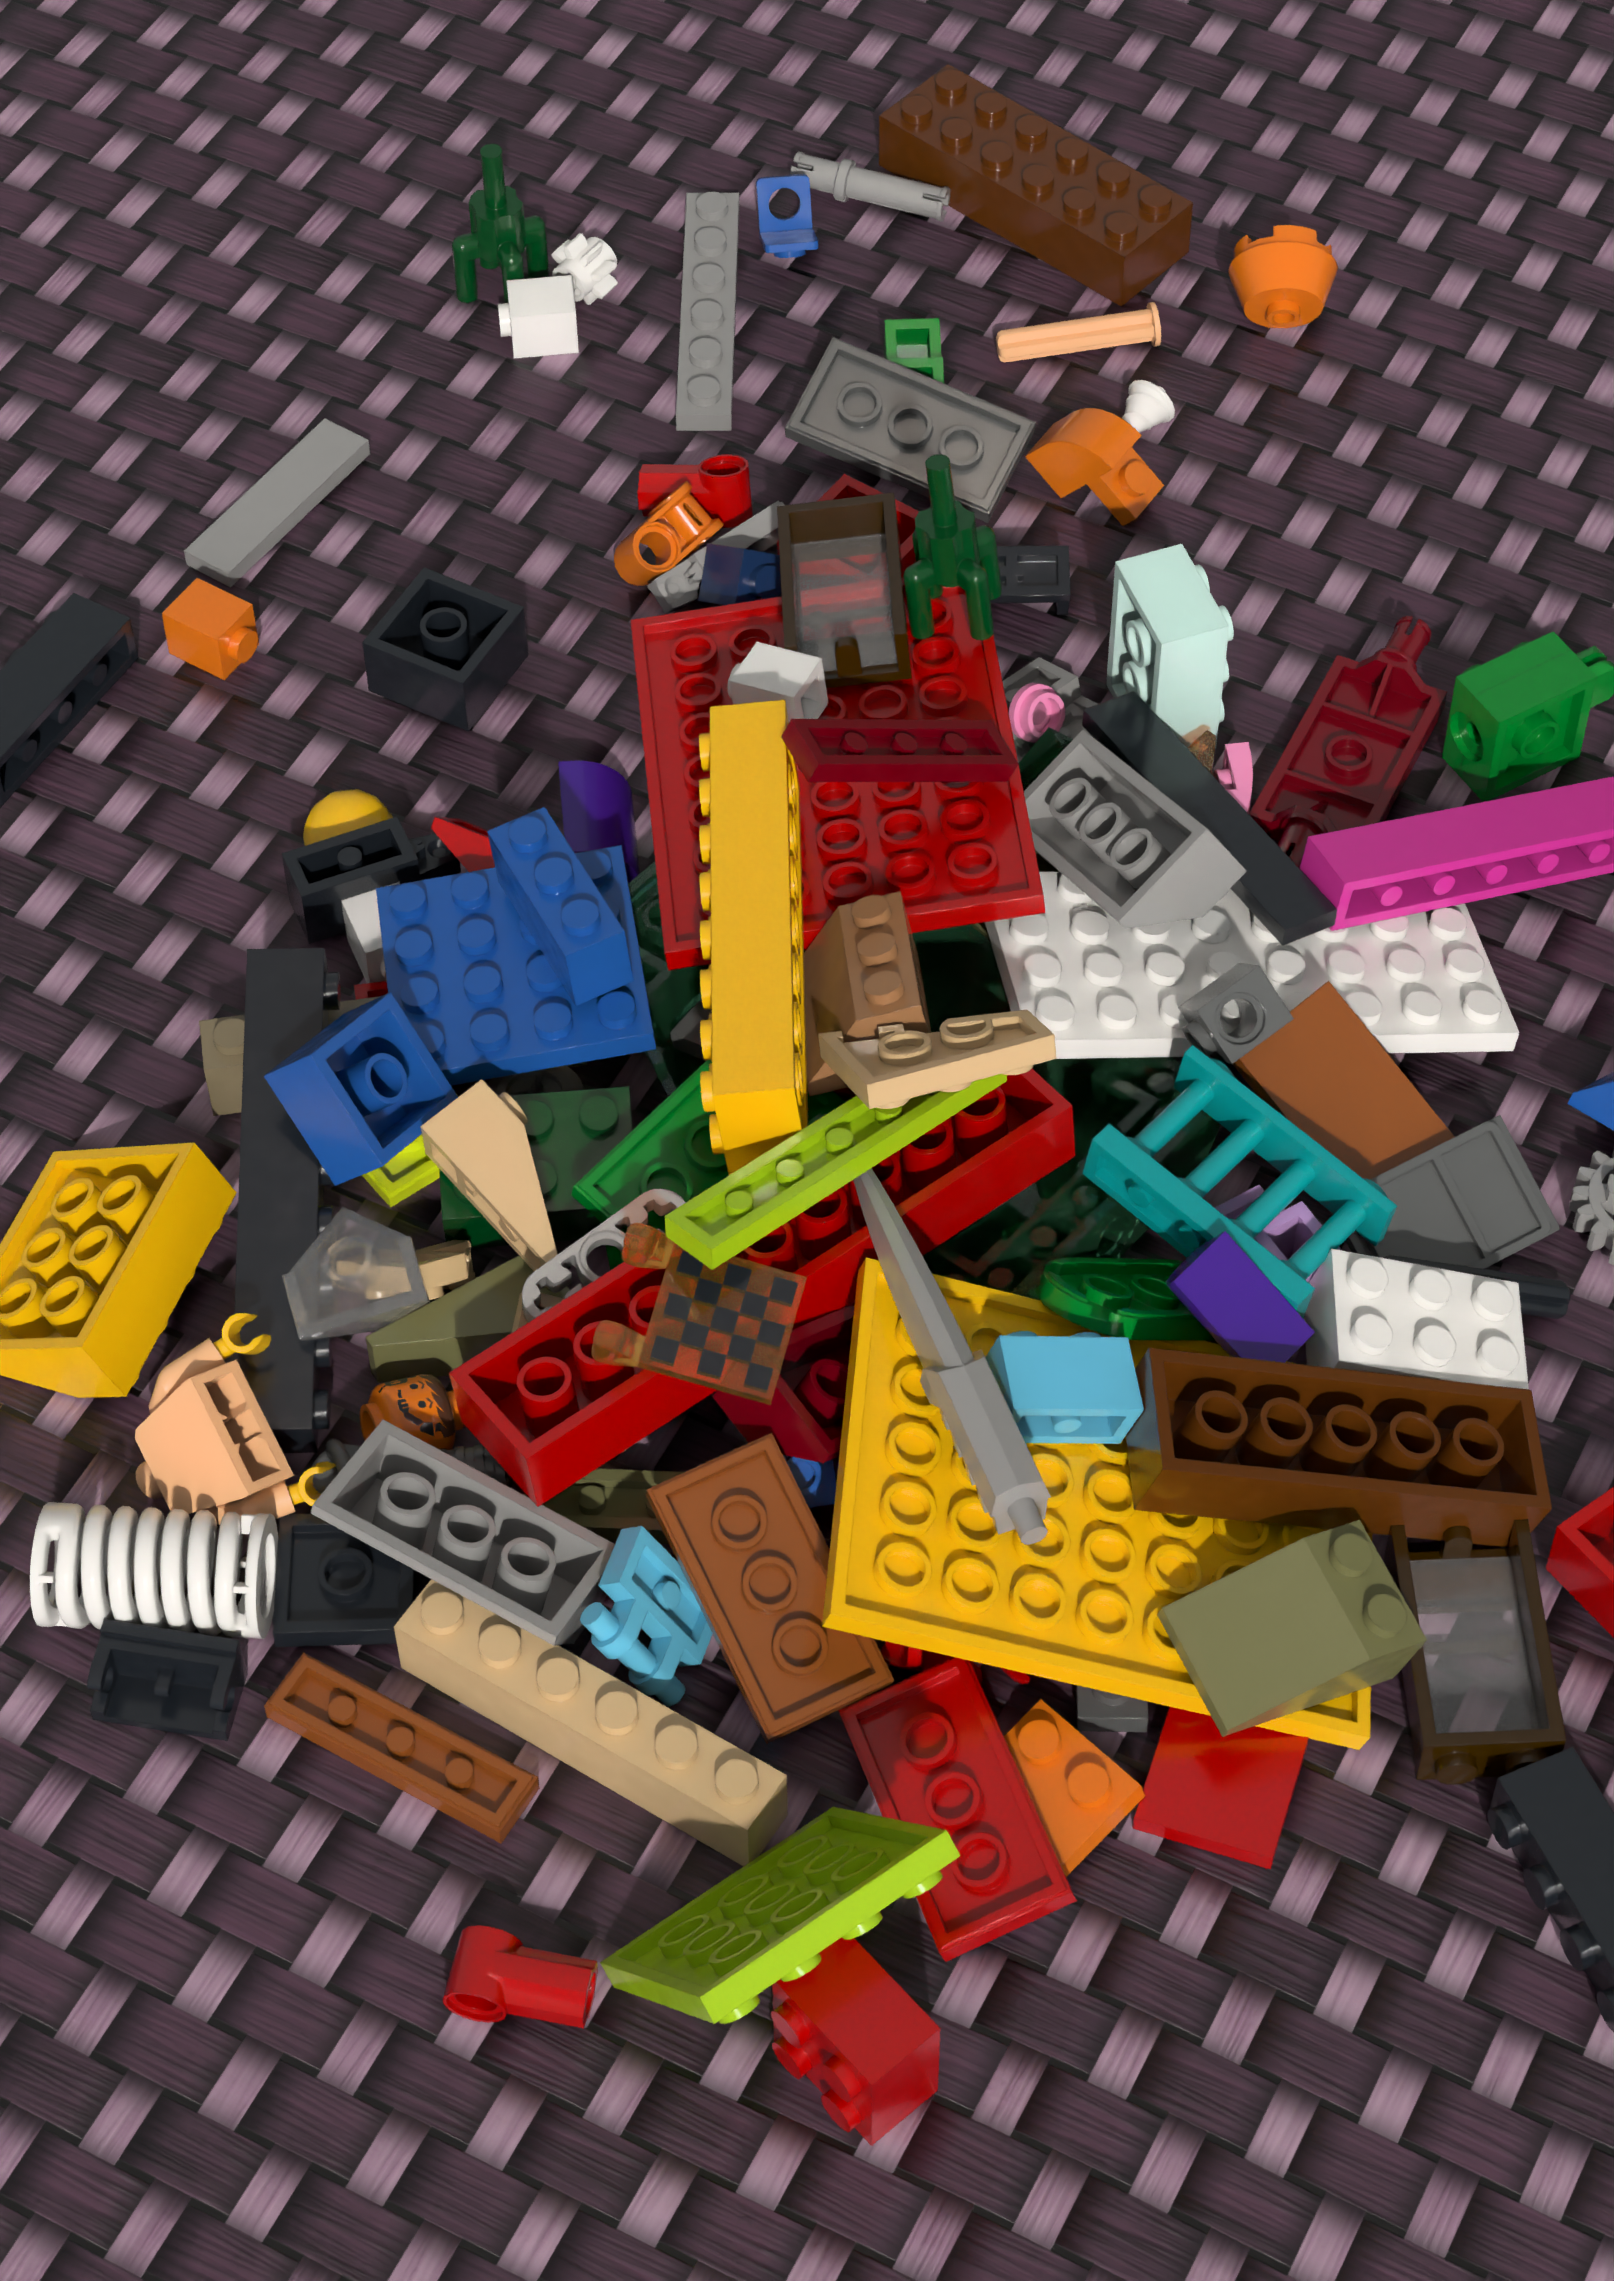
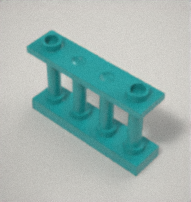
[1082,1045,1397,1318]

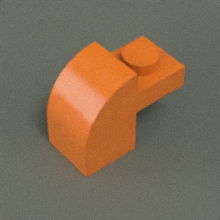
[1025,408,1164,526]

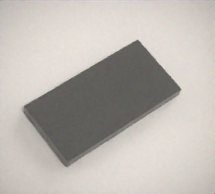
[785,337,1036,523]

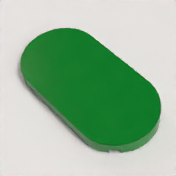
[1036,1257,1216,1341]

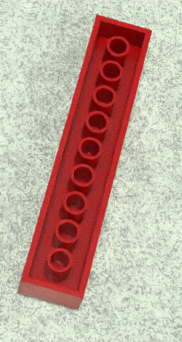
[449,1069,1076,1507]

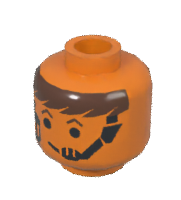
[360,1374,464,1449]

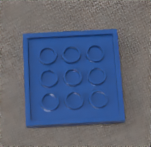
[376,845,656,1085]

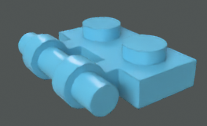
[580,1526,713,1706]

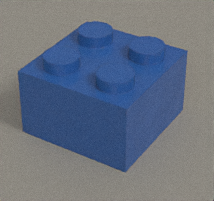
[264,992,458,1186]

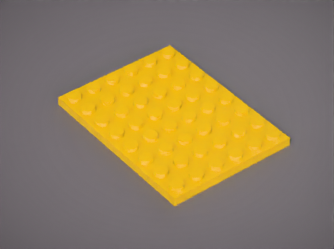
[822,1257,1372,1750]

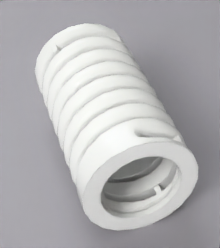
[30,1502,278,1639]

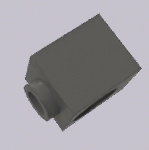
[1178,963,1294,1064]

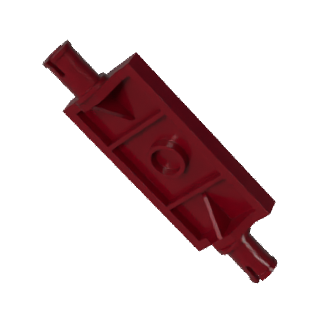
[1249,616,1447,869]

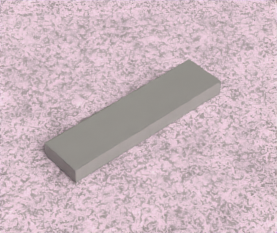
[184,418,370,588]

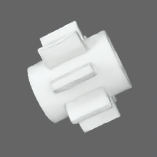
[551,233,618,305]

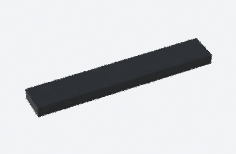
[1082,691,1337,946]

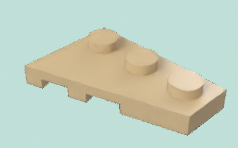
[818,1010,1057,1109]

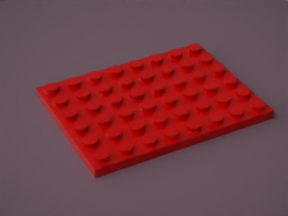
[631,578,1045,970]

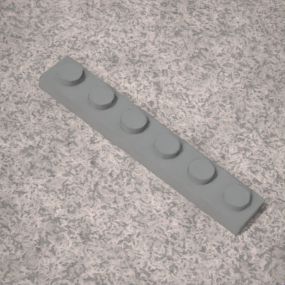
[676,192,740,431]

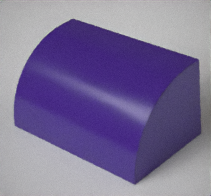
[558,760,641,887]
[1165,1231,1315,1363]

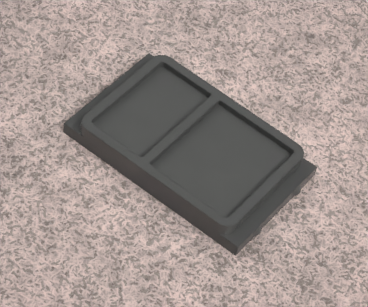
[1331,1115,1560,1269]

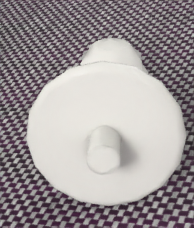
[1122,380,1175,433]

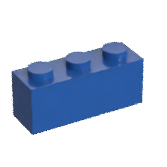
[487,807,634,1006]

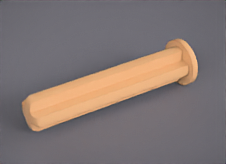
[996,302,1161,363]

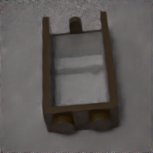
[777,492,912,688]
[1383,1519,1566,1785]

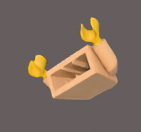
[135,1313,336,1525]

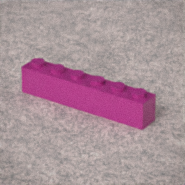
[1300,776,1614,931]

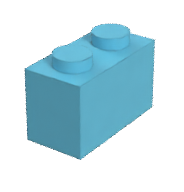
[986,1331,1144,1444]

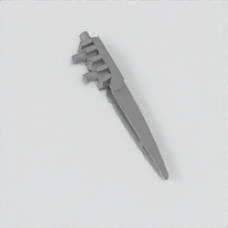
[853,1168,1051,1545]

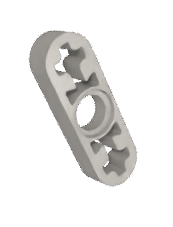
[522,1189,686,1322]

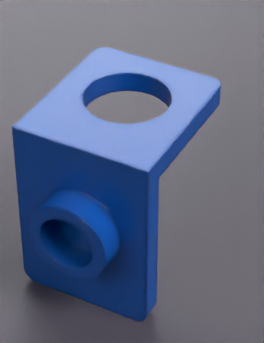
[756,174,819,258]

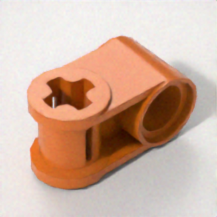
[614,481,724,586]

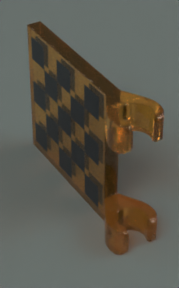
[591,1222,807,1405]

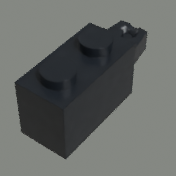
[281,817,461,944]

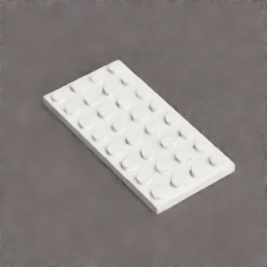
[985,872,1519,1059]

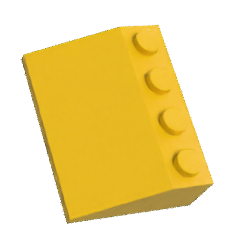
[0,1142,237,1398]

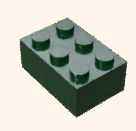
[439,1086,633,1248]

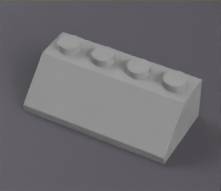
[1024,730,1247,929]
[311,1420,615,1646]

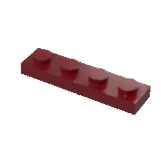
[781,719,1019,782]

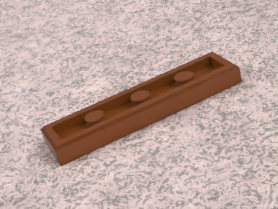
[264,1653,540,1844]

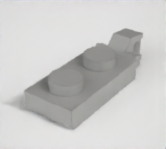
[647,500,784,614]

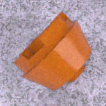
[1228,225,1338,328]

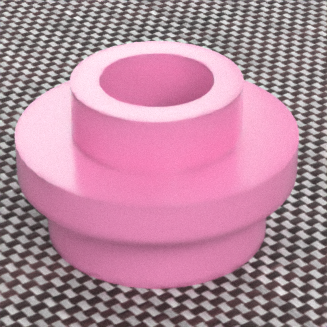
[1009,682,1065,743]

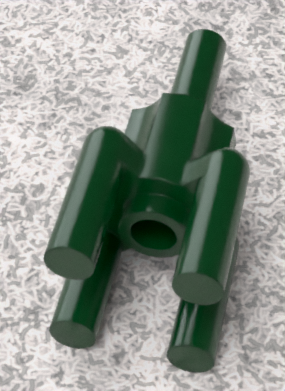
[452,144,549,303]
[903,454,1002,640]

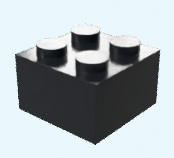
[362,567,529,732]

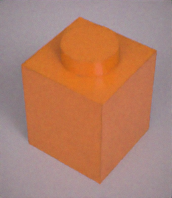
[161,578,259,680]

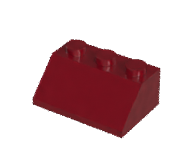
[713,1303,855,1463]

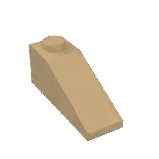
[421,1079,558,1271]

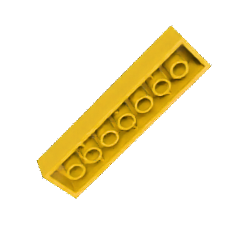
[699,700,808,1175]

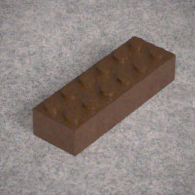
[879,64,1193,307]
[1126,1348,1552,1547]

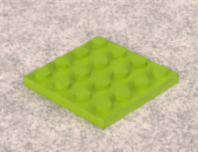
[600,1807,960,2024]

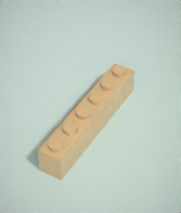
[394,1579,788,1866]

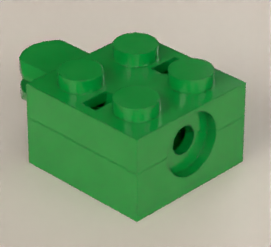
[1442,631,1614,802]

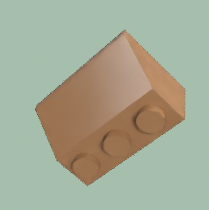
[804,891,932,1096]

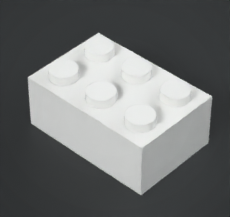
[1304,1249,1529,1389]

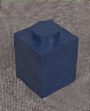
[698,543,782,605]

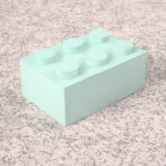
[1106,544,1234,755]

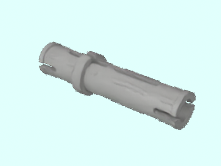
[790,151,951,222]

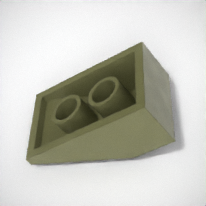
[1157,1520,1427,1737]

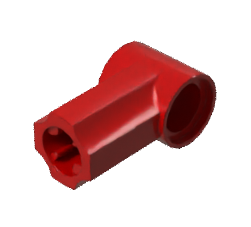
[637,454,753,528]
[442,1925,598,2028]

